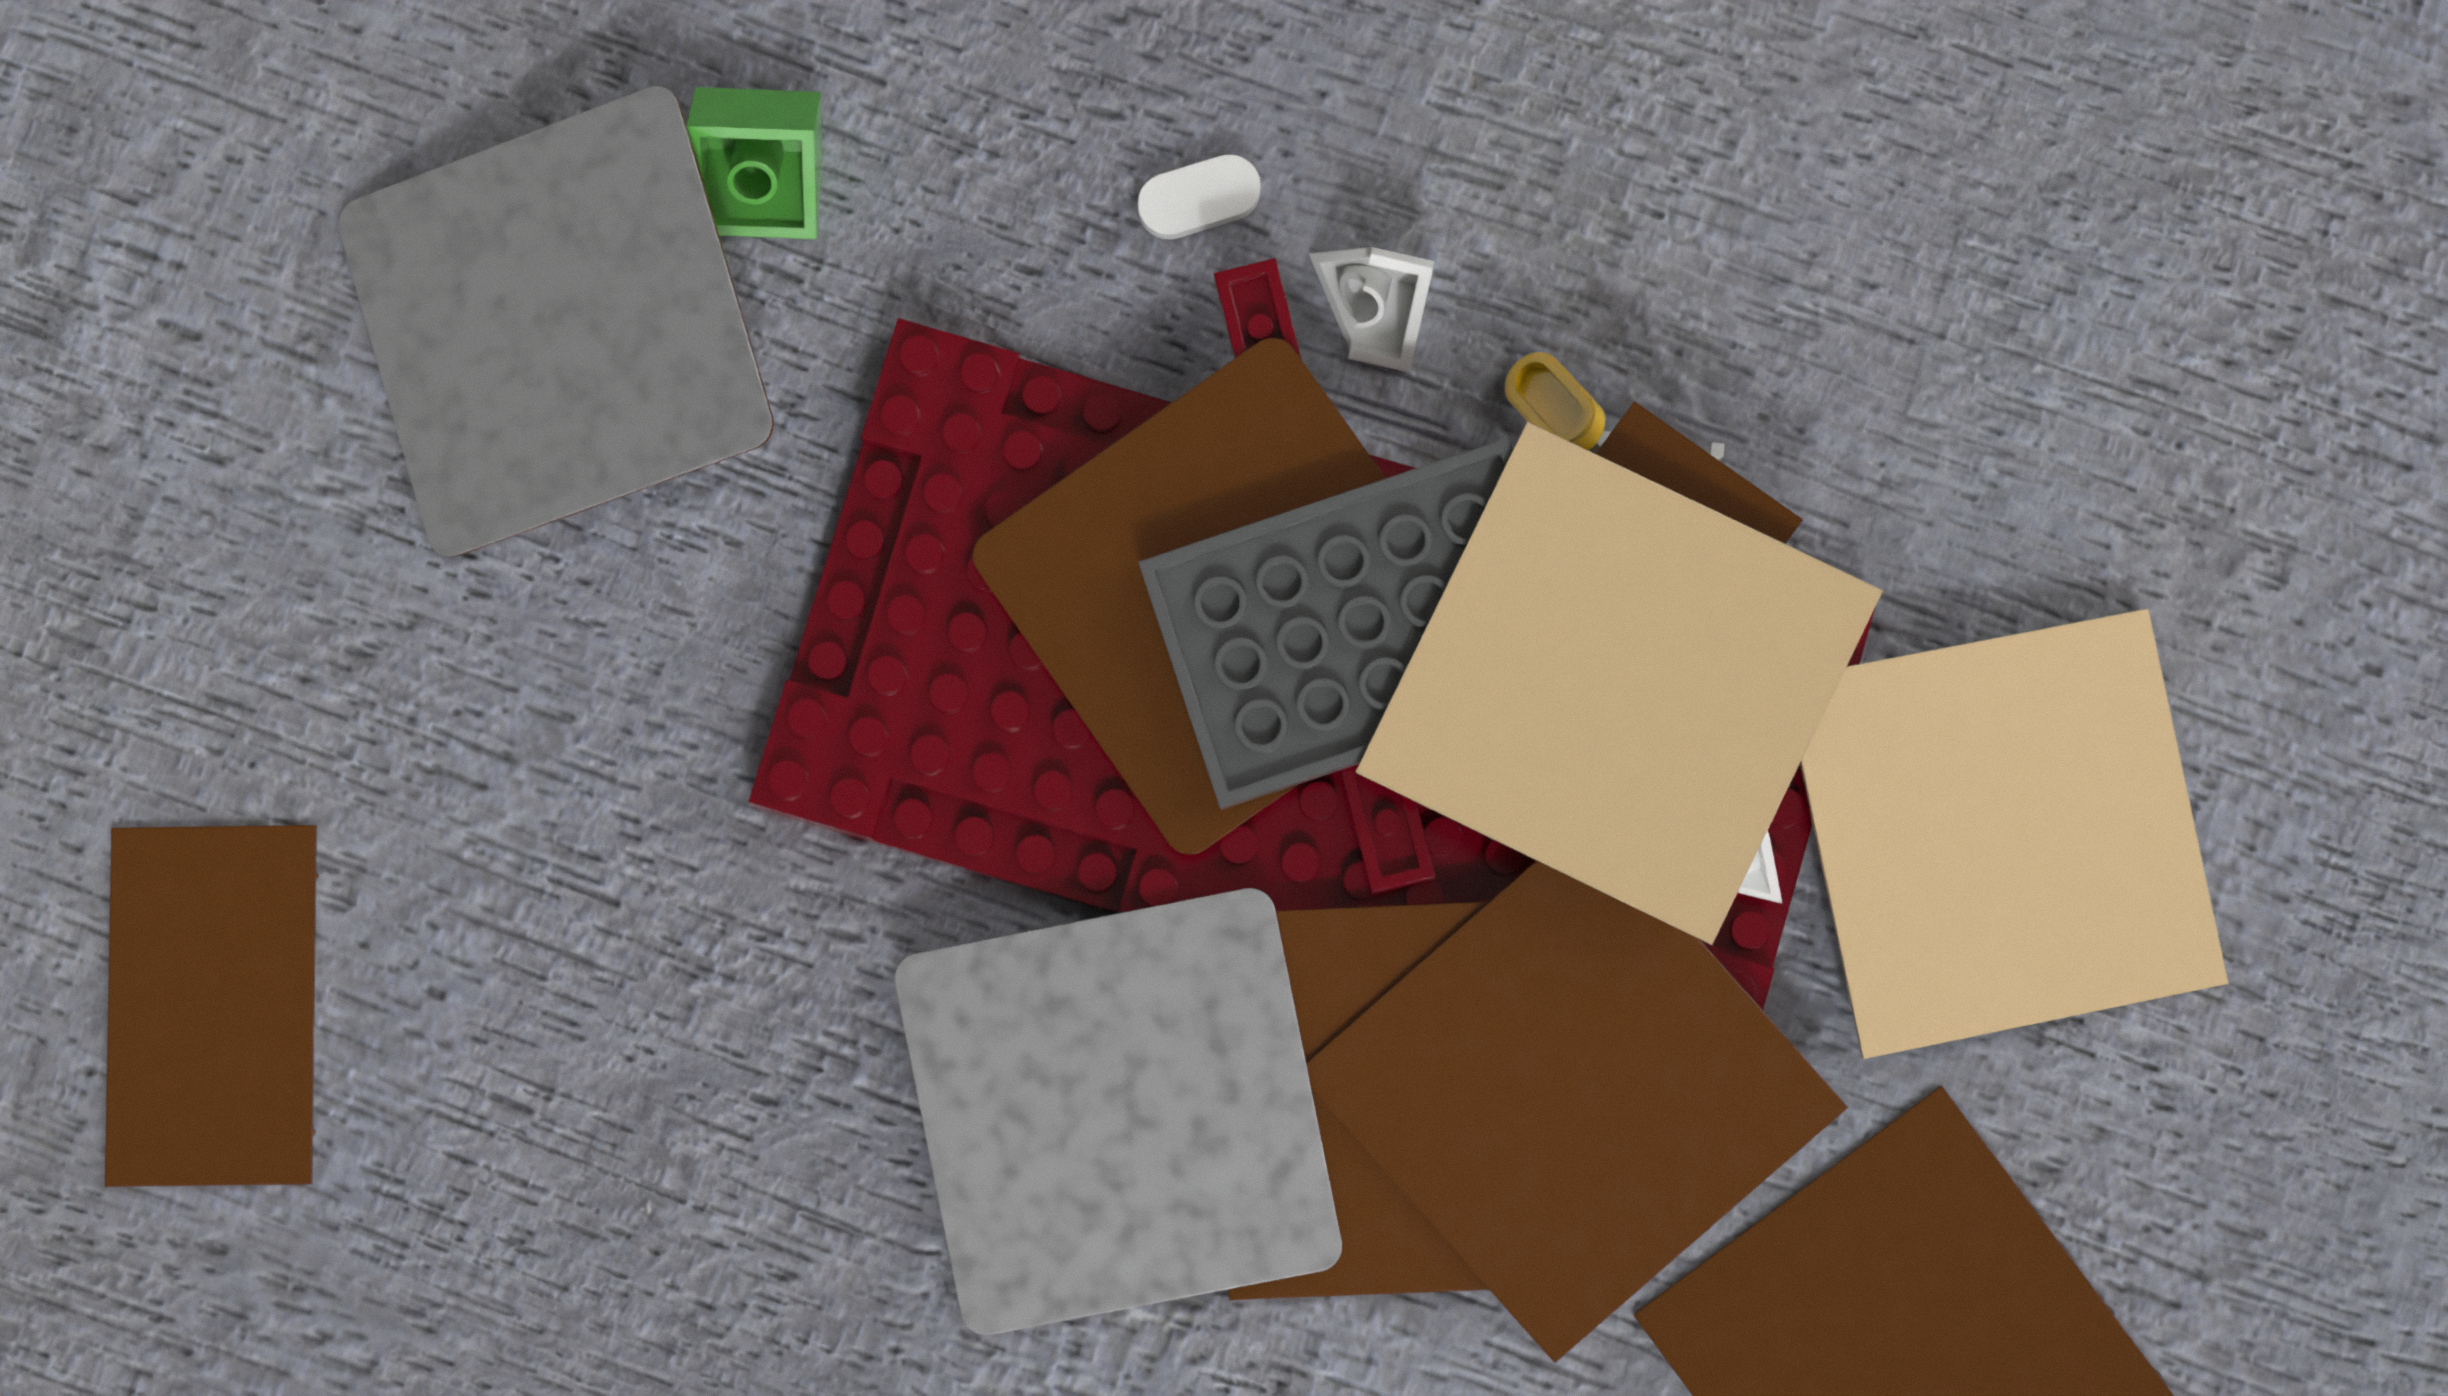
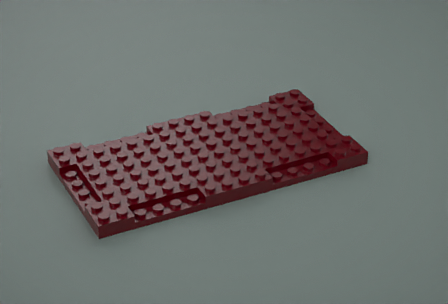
[748,318,1875,1010]

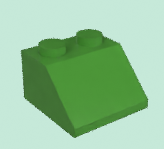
[687,87,822,239]

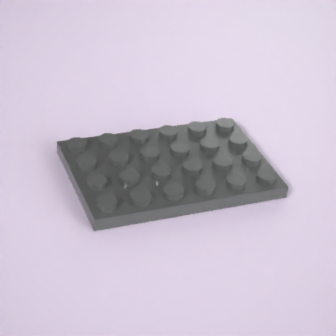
[1138,438,1513,810]

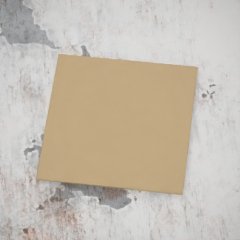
[1356,422,1883,945]
[1800,609,2229,1059]

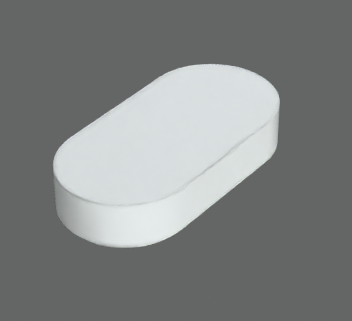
[1138,155,1261,239]

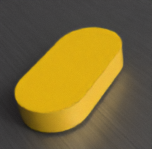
[1505,352,1605,450]

